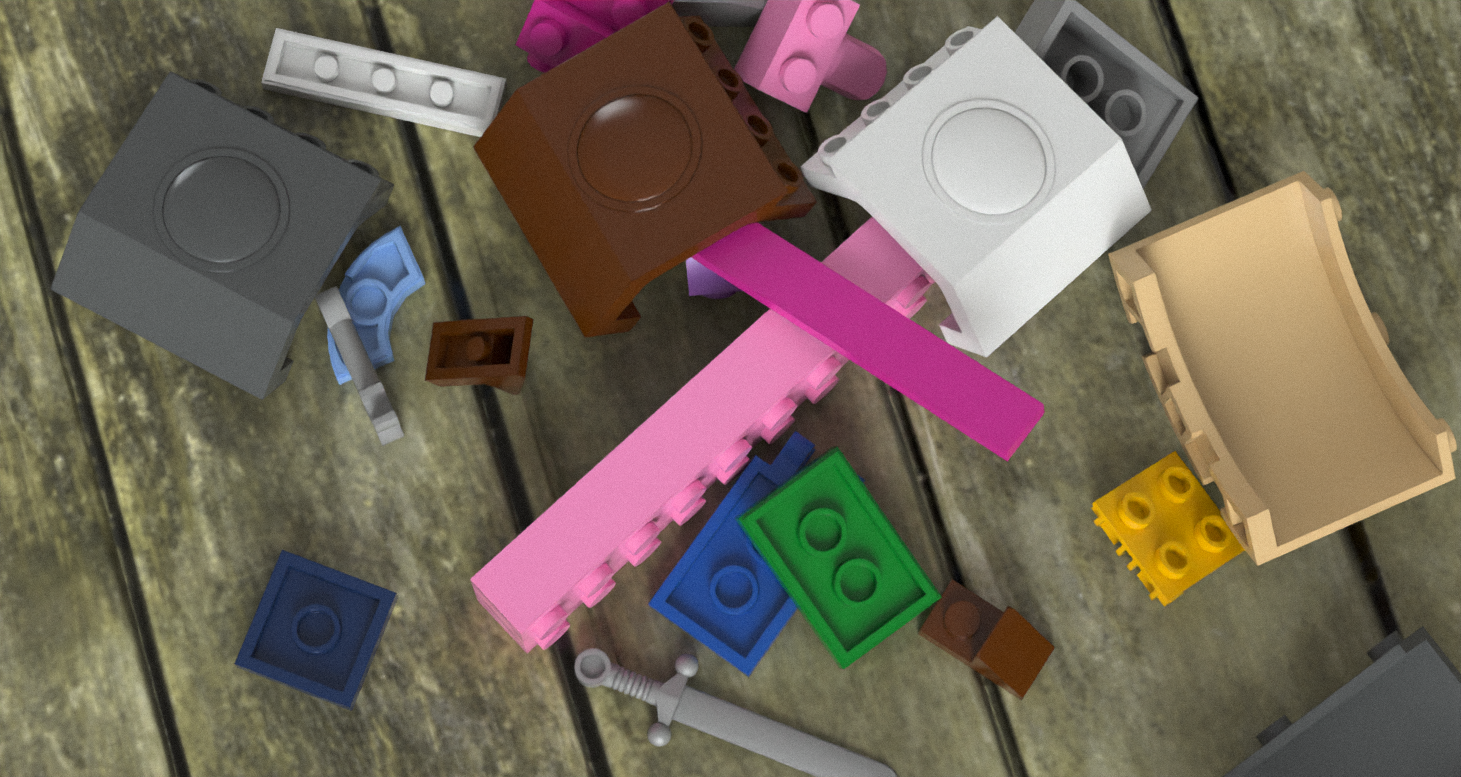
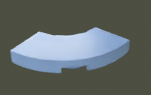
[327,226,426,385]

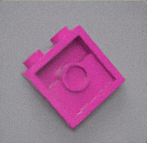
[515,0,674,73]

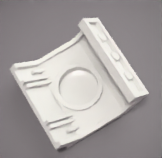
[800,16,1152,357]

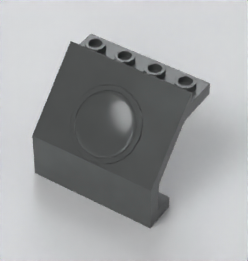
[50,71,394,400]

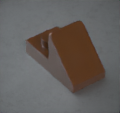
[425,316,534,395]
[918,579,1055,700]

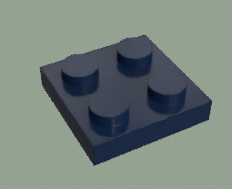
[234,550,398,711]

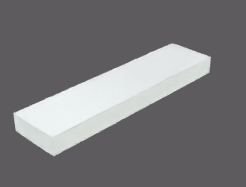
[261,28,507,137]

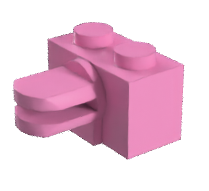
[734,0,887,113]

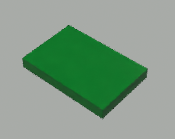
[735,446,942,669]

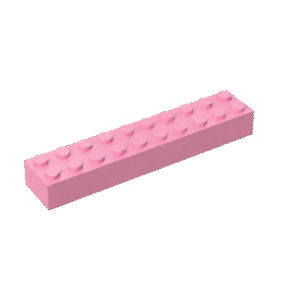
[470,217,935,653]

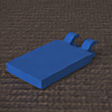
[648,431,865,677]

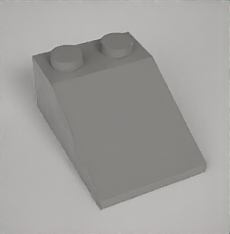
[1015,0,1198,189]

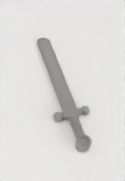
[574,648,897,777]

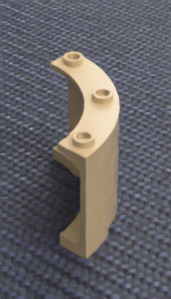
[1108,171,1457,566]

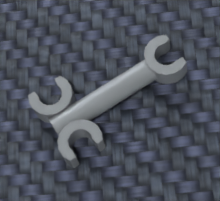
[315,286,404,446]

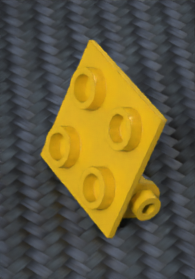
[1091,451,1245,607]

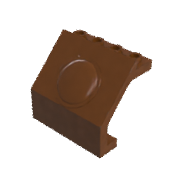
[473,1,817,338]

